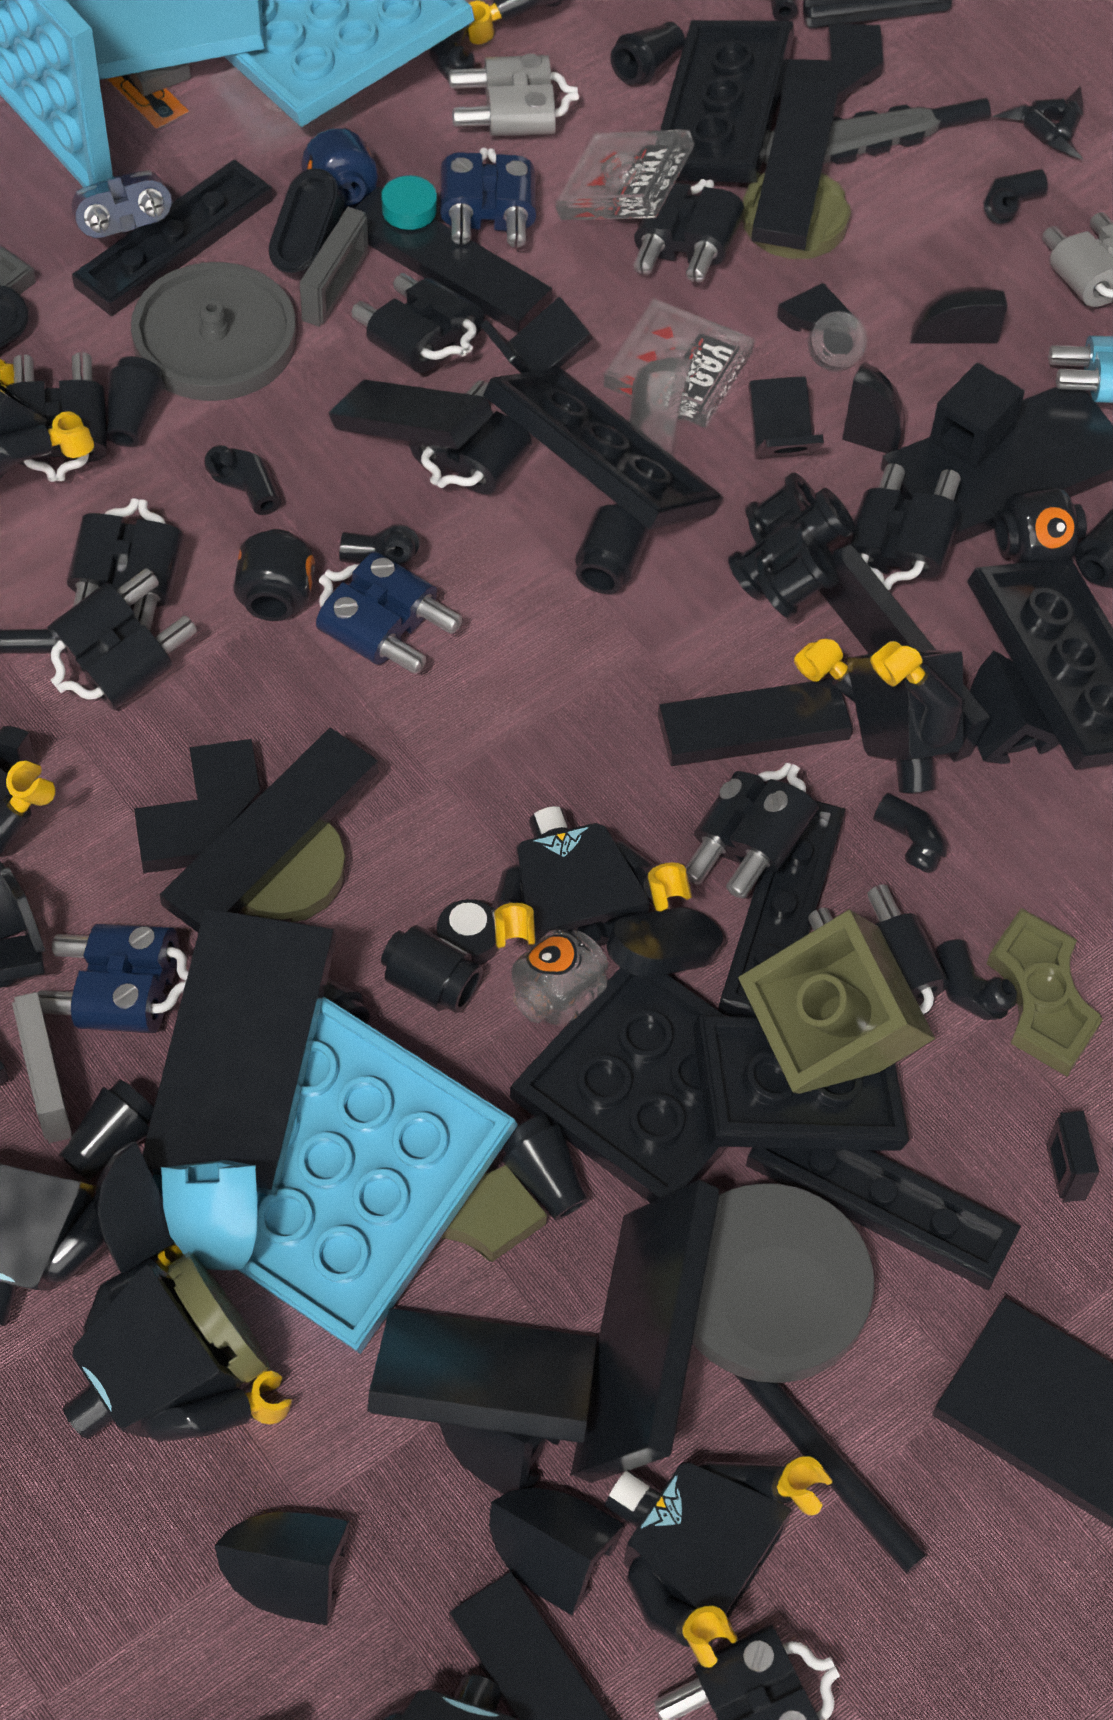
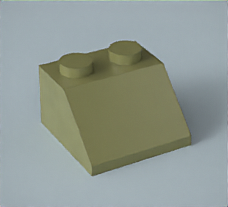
[738,909,936,1094]

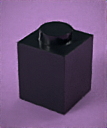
[929,362,1025,469]

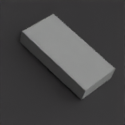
[12,992,72,1143]

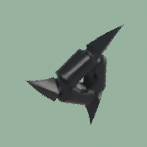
[992,85,1085,161]

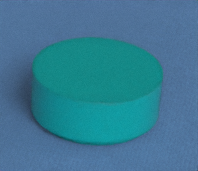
[382,176,437,230]

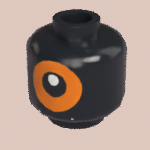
[994,487,1087,564]
[233,529,315,621]

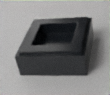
[1046,1111,1099,1203]

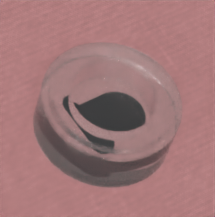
[808,311,867,371]

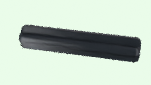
[802,0,952,29]

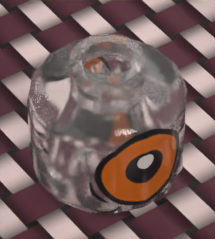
[511,930,608,1027]

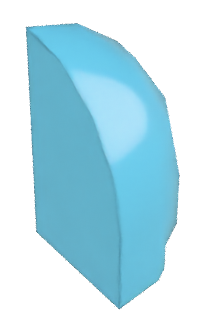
[161,1160,257,1271]

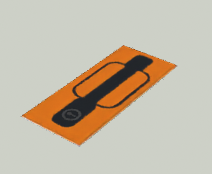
[107,75,189,129]

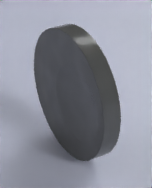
[131,262,296,401]
[692,1184,874,1383]

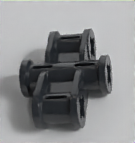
[728,472,855,618]

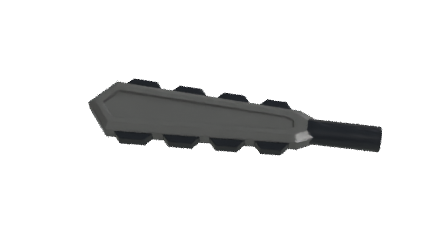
[763,98,991,164]

